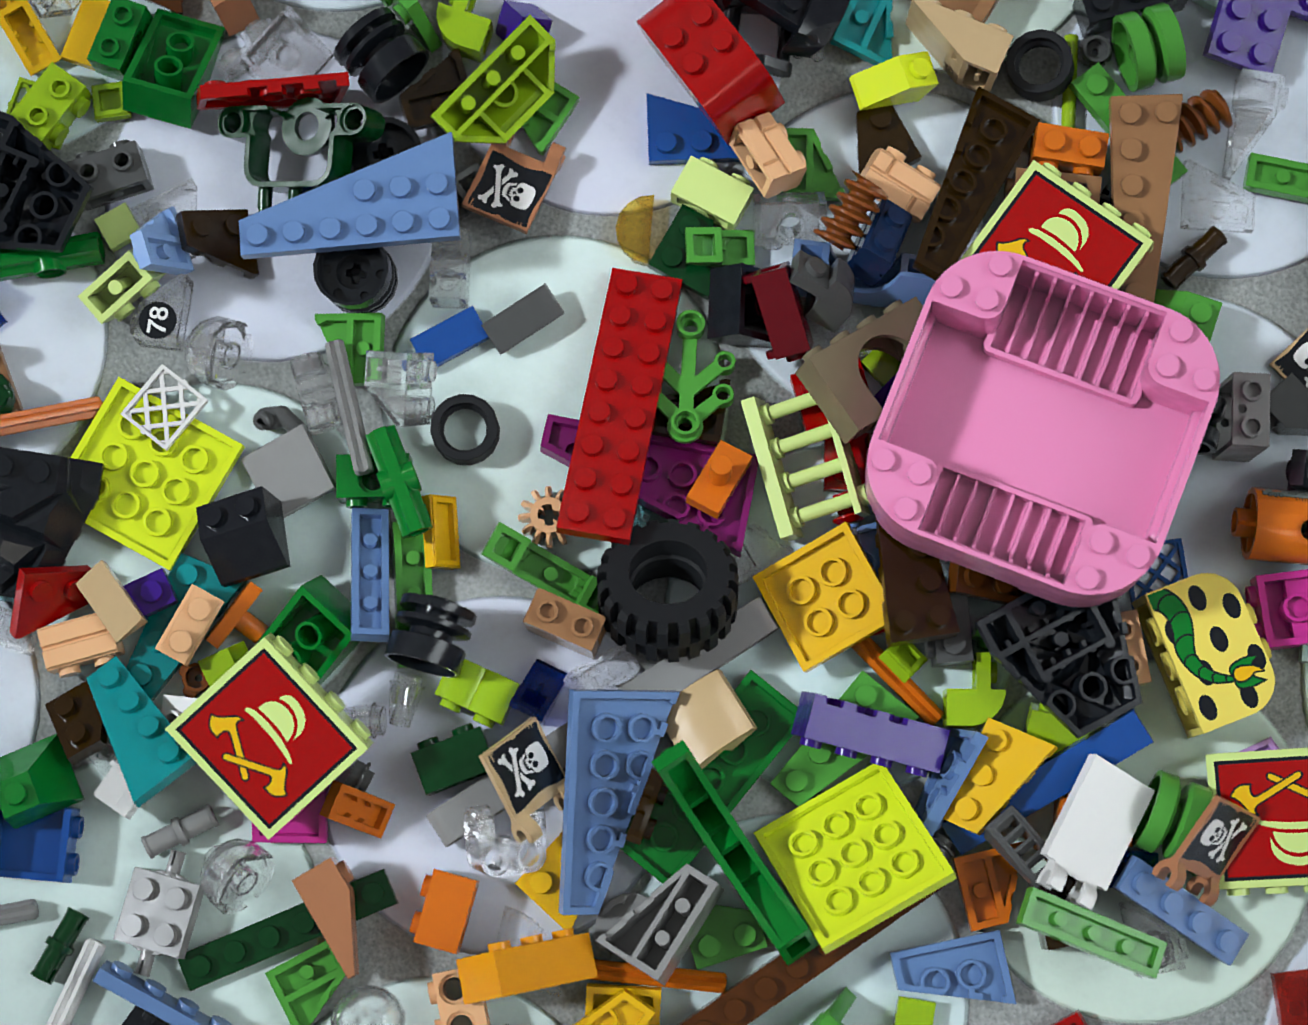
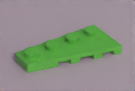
[770,670,919,807]

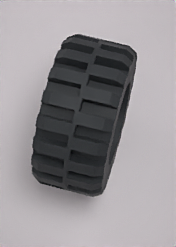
[597,519,739,663]

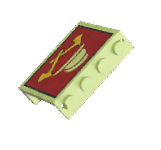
[960,160,1154,290]
[165,633,373,840]
[1206,747,1308,896]

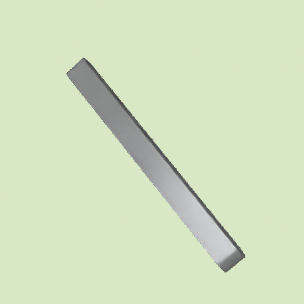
[426,596,780,847]

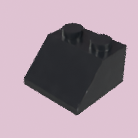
[707,263,772,348]
[196,486,290,588]

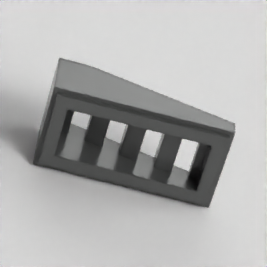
[984,805,1049,889]

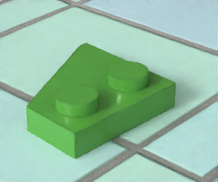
[522,82,580,156]

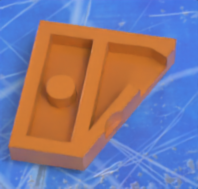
[952,841,1023,931]

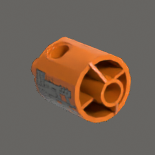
[1231,487,1308,565]

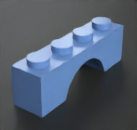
[791,238,936,308]

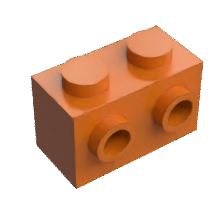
[1027,122,1109,176]
[410,869,480,954]

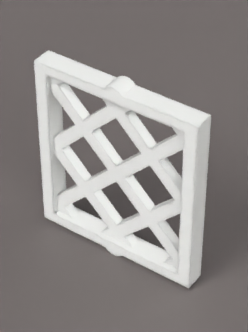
[120,364,209,451]

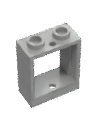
[1212,372,1271,462]

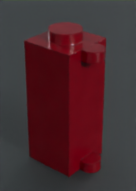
[742,261,814,362]

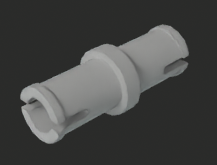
[141,804,219,859]

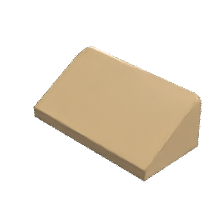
[76,560,148,643]

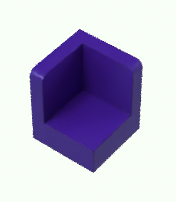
[495,0,553,41]

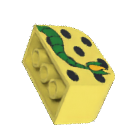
[1131,573,1275,738]

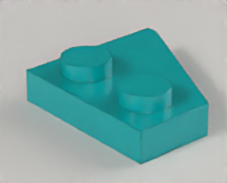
[829,0,894,66]

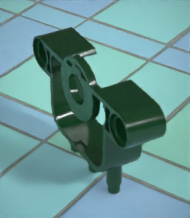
[217,97,385,212]

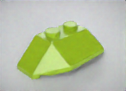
[430,15,556,144]

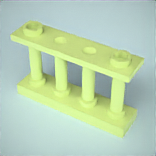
[741,393,871,541]

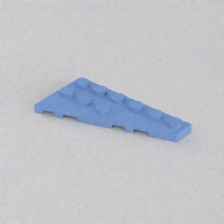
[239,131,461,260]
[559,689,680,915]

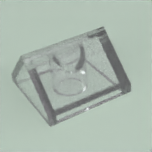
[240,6,334,80]

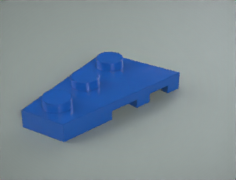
[646,93,740,165]

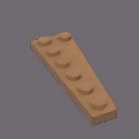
[1109,94,1183,303]

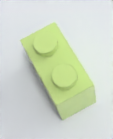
[671,156,754,230]

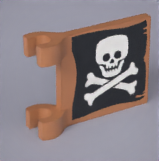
[461,135,566,234]
[1152,794,1261,907]

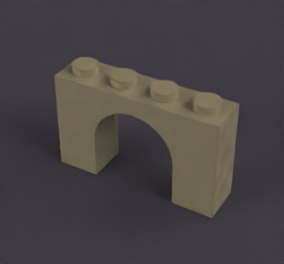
[795,297,923,445]

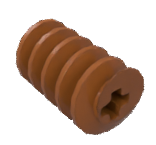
[1175,89,1233,154]
[813,170,888,251]

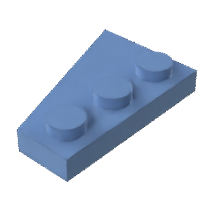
[914,728,989,837]
[889,930,1016,1004]

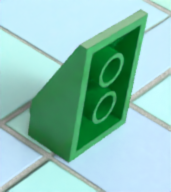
[122,8,225,129]
[257,575,360,685]

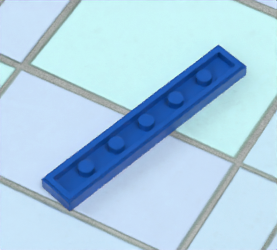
[942,709,1154,855]

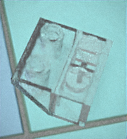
[364,349,437,427]

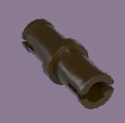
[1160,226,1228,290]

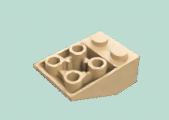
[905,0,1014,92]

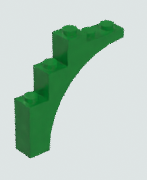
[651,740,819,966]

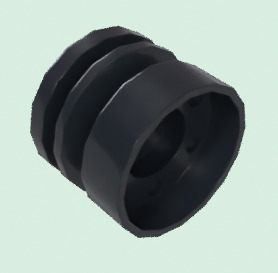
[333,7,430,103]
[313,247,398,313]
[384,593,477,678]

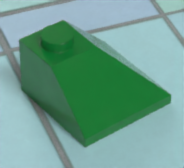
[0,733,85,829]

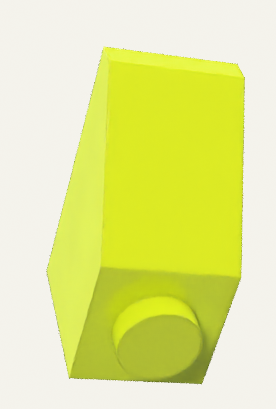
[849,51,939,111]

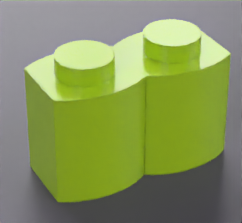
[434,659,522,729]

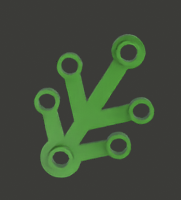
[657,310,736,444]

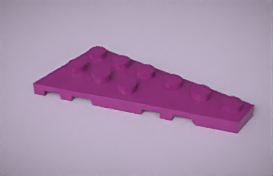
[540,414,758,558]

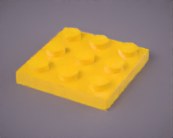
[752,521,884,673]

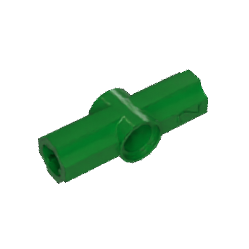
[0,232,106,281]
[365,424,433,539]

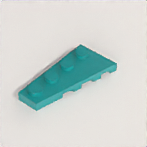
[126,553,247,700]
[86,656,197,808]

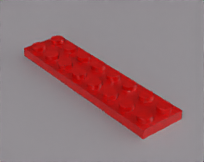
[556,268,683,545]

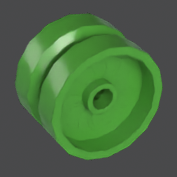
[1111,2,1186,92]
[1132,770,1212,859]

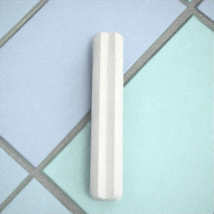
[46,938,106,1025]

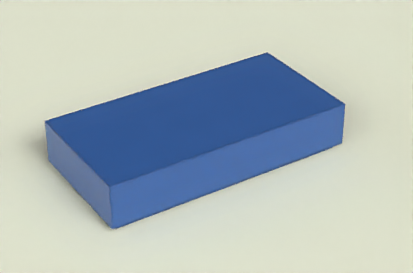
[410,306,490,372]

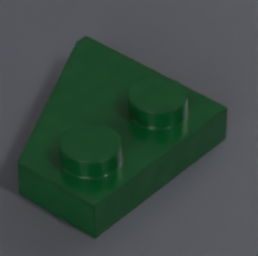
[648,204,714,300]

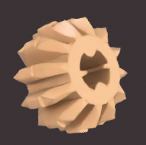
[518,486,567,549]

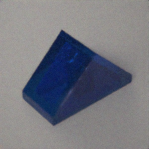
[509,659,570,725]

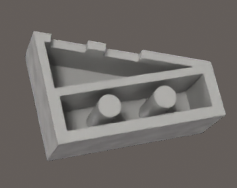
[595,864,724,986]

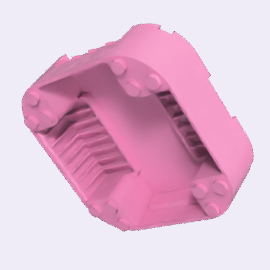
[865,251,1220,607]

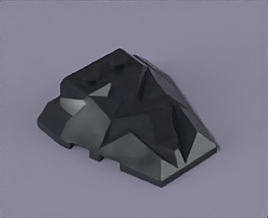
[0,111,93,253]
[0,447,104,598]
[974,593,1142,738]

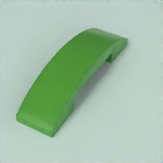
[481,522,599,613]

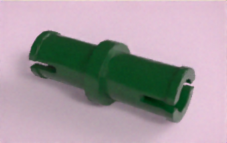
[30,907,89,985]

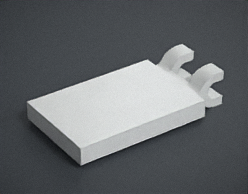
[1036,754,1155,910]

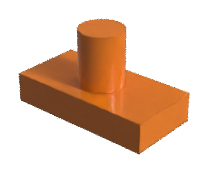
[685,440,753,519]
[205,580,268,649]
[319,780,395,839]

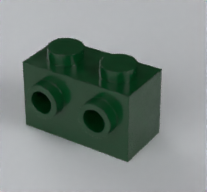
[411,723,490,796]

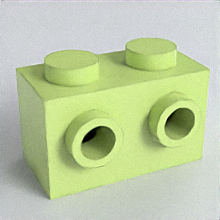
[78,249,166,324]

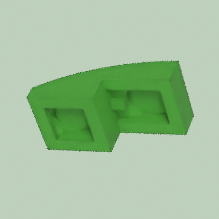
[685,227,755,267]

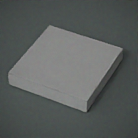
[241,424,336,518]

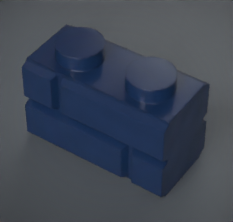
[846,199,913,286]

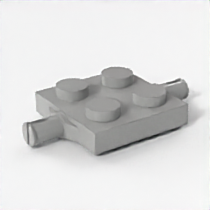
[113,849,206,977]

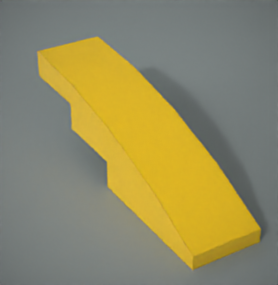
[0,0,62,76]

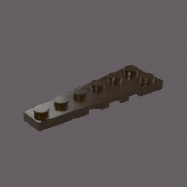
[912,87,1040,281]
[864,433,960,648]

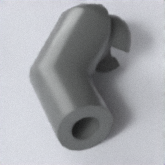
[253,406,309,432]

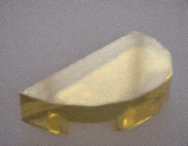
[616,195,654,267]

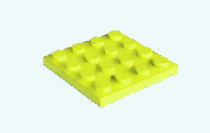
[70,377,245,571]
[753,764,957,955]

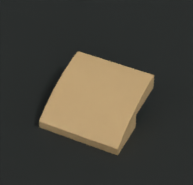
[666,669,757,769]

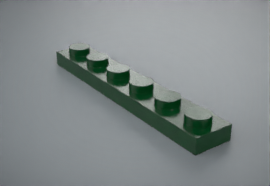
[178,869,399,991]

